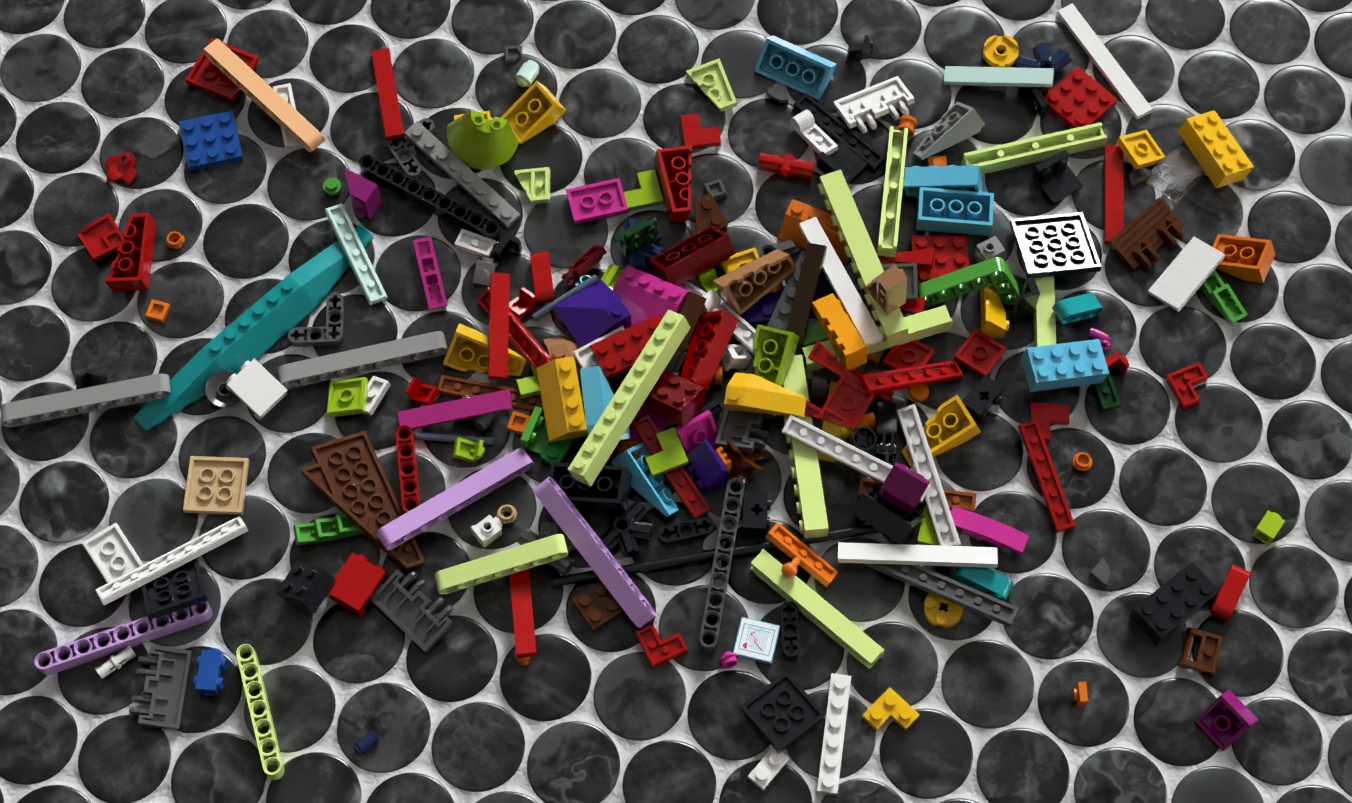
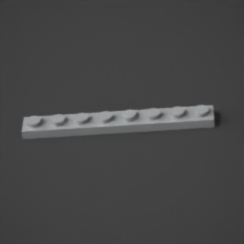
[404,121,520,229]

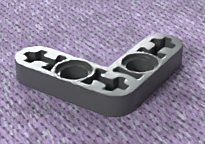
[387,118,435,180]
[288,292,345,347]

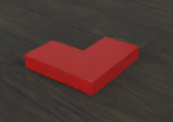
[680,113,721,149]
[1165,362,1208,410]
[1030,403,1070,442]
[635,624,688,668]

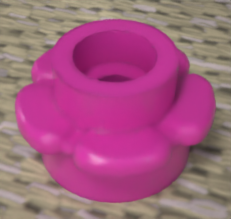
[719,651,738,669]

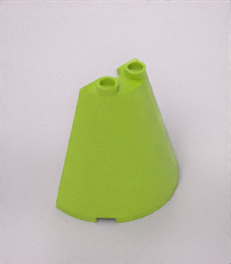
[446,110,518,170]

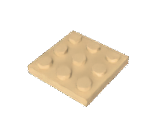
[183,456,250,515]

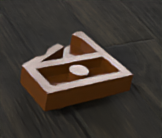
[694,193,729,233]

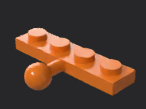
[765,522,838,587]

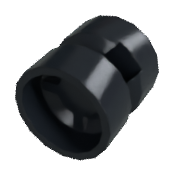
[844,426,877,453]

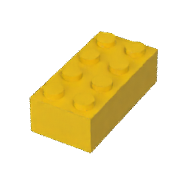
[1178,110,1254,189]

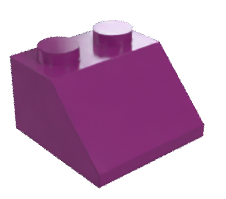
[345,169,382,220]
[1195,690,1258,751]

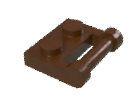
[1178,627,1223,676]

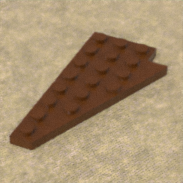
[300,431,425,571]

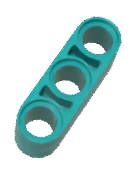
[1052,293,1103,324]
[953,567,1014,602]

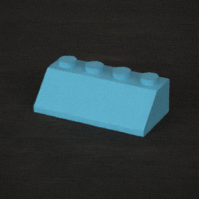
[754,36,837,100]

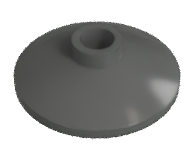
[205,371,240,408]

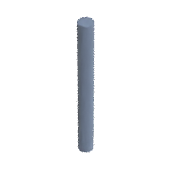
[532,275,599,321]
[416,432,494,445]

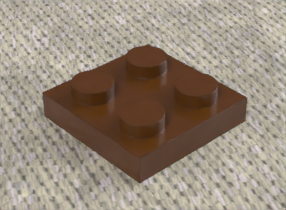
[571,580,625,632]

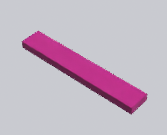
[398,389,513,430]

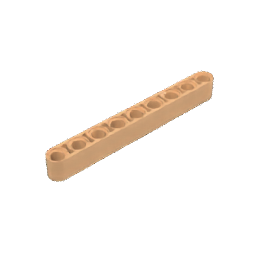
[202,39,325,152]

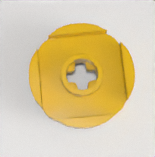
[982,35,1019,67]
[923,593,964,628]

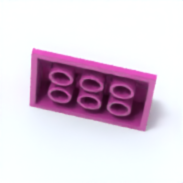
[613,265,689,329]

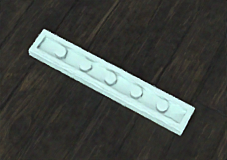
[944,66,1054,87]
[325,203,387,305]

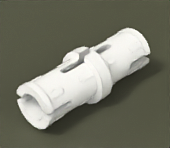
[95,646,136,679]

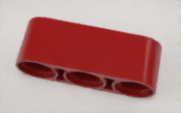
[530,252,555,303]
[1209,564,1251,622]

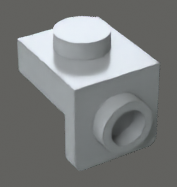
[473,257,498,286]

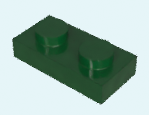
[1092,371,1122,412]

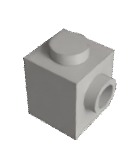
[974,236,1005,263]

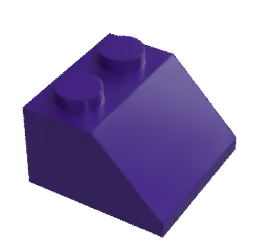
[685,438,727,495]

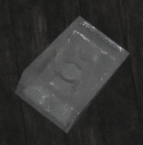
[1147,145,1205,203]

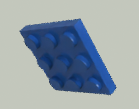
[179,110,243,171]

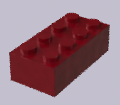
[649,225,735,287]
[620,369,706,427]

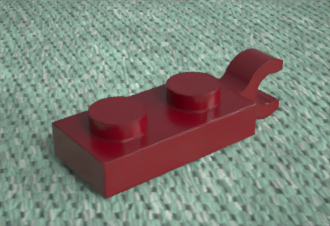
[561,245,607,287]

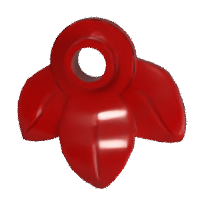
[104,152,136,185]

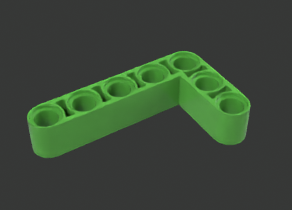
[918,257,1020,307]

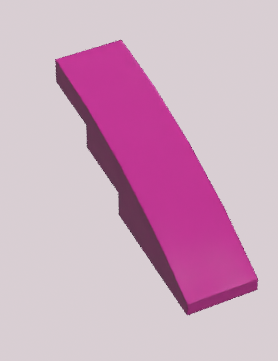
[413,236,448,310]
[950,506,1029,555]

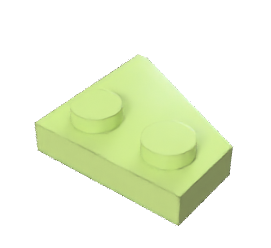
[514,167,551,204]

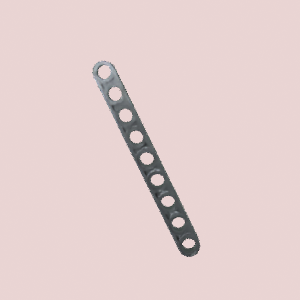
[699,478,744,652]

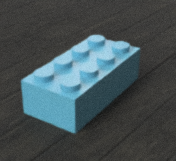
[916,187,994,236]
[1021,339,1109,392]

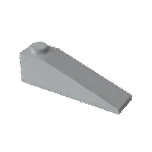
[913,101,985,160]

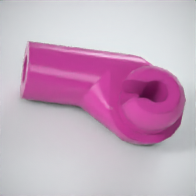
[1088,328,1111,351]

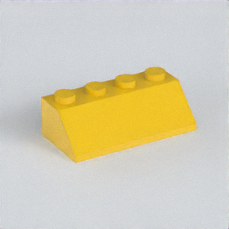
[536,356,587,442]

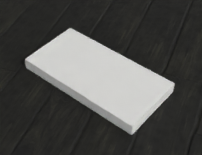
[1148,237,1225,312]

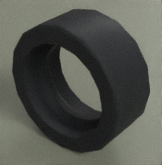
[811,370,828,407]

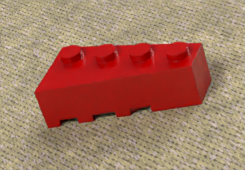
[654,145,692,223]
[105,213,156,292]
[680,309,739,391]

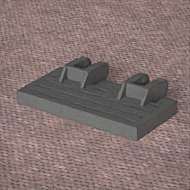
[715,407,775,453]
[370,569,454,653]
[129,645,192,731]

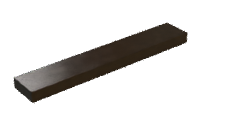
[786,243,827,355]

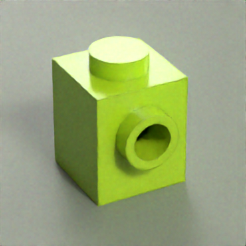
[1252,510,1285,546]

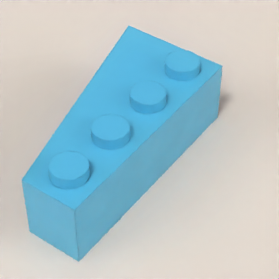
[904,164,983,197]

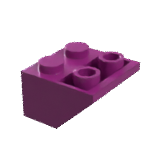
[877,462,930,515]

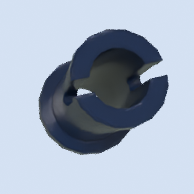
[352,731,380,756]

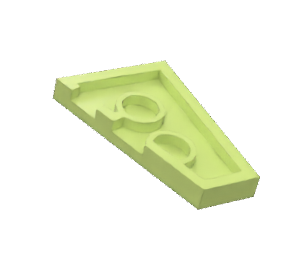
[686,58,738,112]

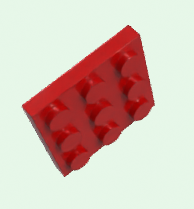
[185,38,260,102]
[1044,66,1118,129]
[910,236,969,285]

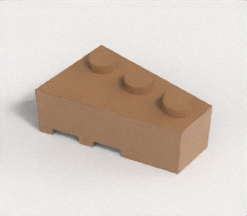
[865,265,907,315]

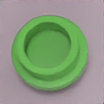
[323,178,342,196]

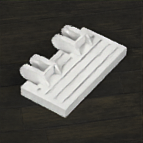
[833,76,914,134]

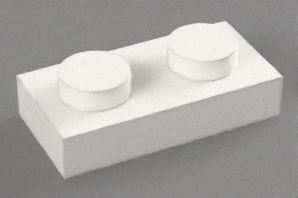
[454,229,496,258]
[365,376,391,416]
[747,747,789,791]

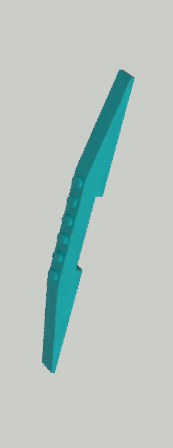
[133,225,373,431]

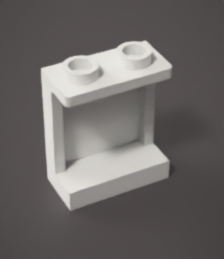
[226,358,287,421]

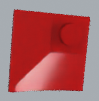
[77,213,124,262]

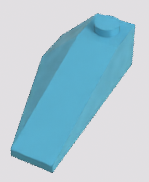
[580,366,631,440]
[611,443,679,517]

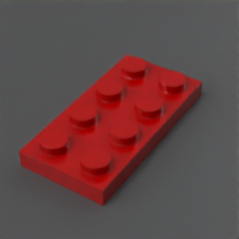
[590,314,662,380]

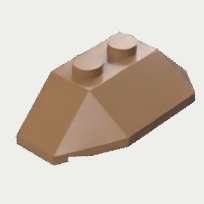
[543,335,582,393]

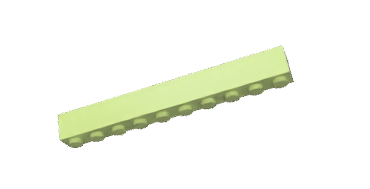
[818,169,908,344]
[568,310,691,486]
[782,355,829,538]

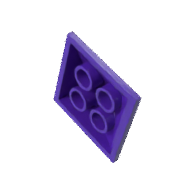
[553,280,631,348]

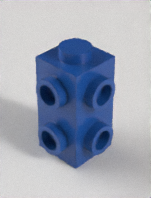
[193,648,228,696]

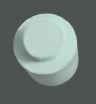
[515,60,540,87]

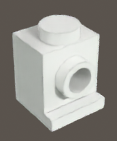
[720,344,752,371]
[471,515,503,548]

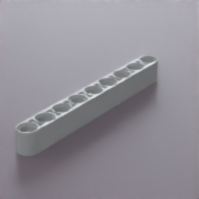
[278,331,448,389]
[1,374,171,427]

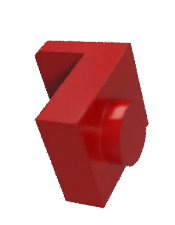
[509,287,536,320]
[1105,351,1129,374]
[405,378,440,406]

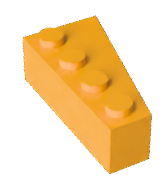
[812,293,869,371]

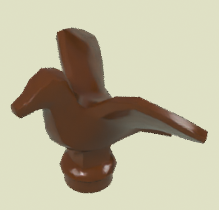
[723,440,773,485]

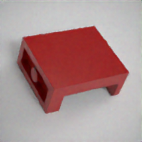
[327,553,387,617]

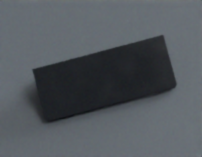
[1010,277,1040,324]

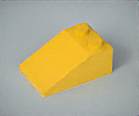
[501,81,567,144]

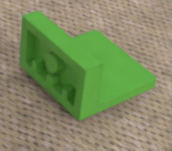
[520,406,549,455]

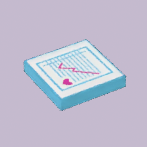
[733,617,781,665]

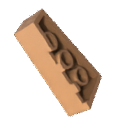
[713,249,797,315]

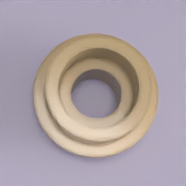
[497,505,517,524]

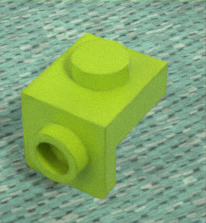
[698,268,721,296]
[452,437,485,463]

